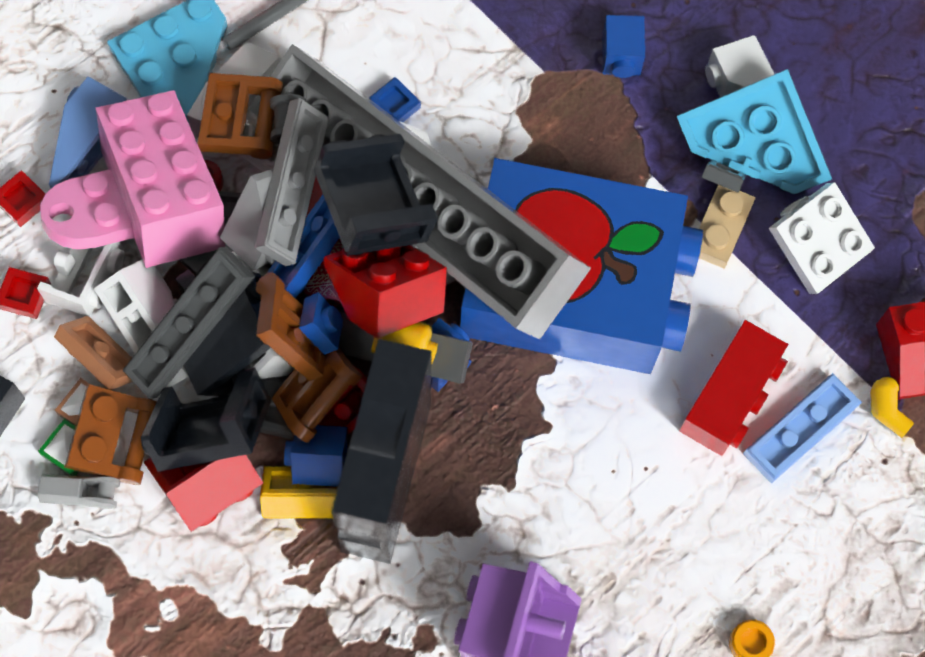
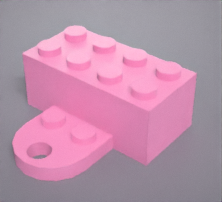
[40,90,225,268]

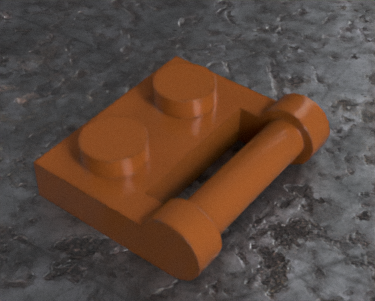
[197,73,283,160]
[256,272,325,381]
[271,346,363,443]
[64,384,157,486]

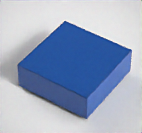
[368,76,421,123]

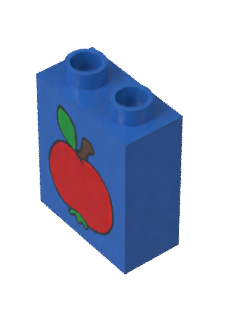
[460,158,703,375]

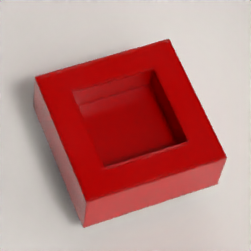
[0,170,46,228]
[0,267,51,319]

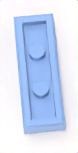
[743,373,862,484]

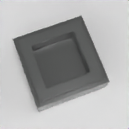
[702,160,746,193]

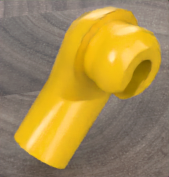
[870,377,914,438]

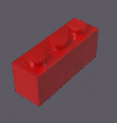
[679,320,789,457]

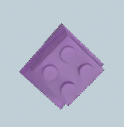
[454,561,582,657]

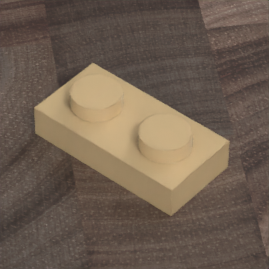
[699,185,756,269]

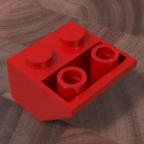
[324,245,447,339]

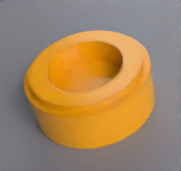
[729,619,775,657]

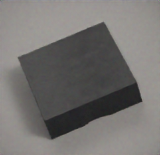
[331,339,432,564]

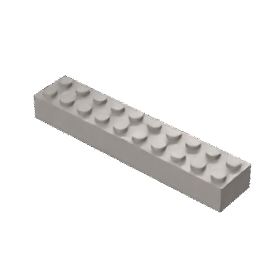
[248,44,591,339]

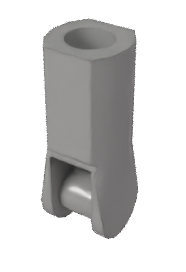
[38,474,120,509]

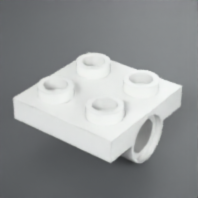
[769,182,875,294]

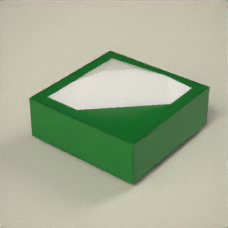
[38,419,79,476]

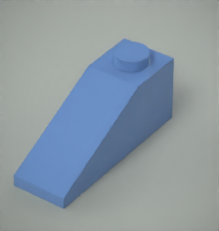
[49,76,127,188]

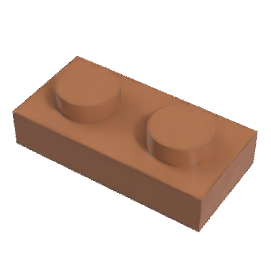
[54,315,133,390]

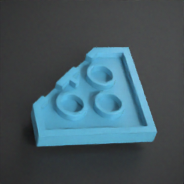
[107,0,228,123]
[677,69,832,194]

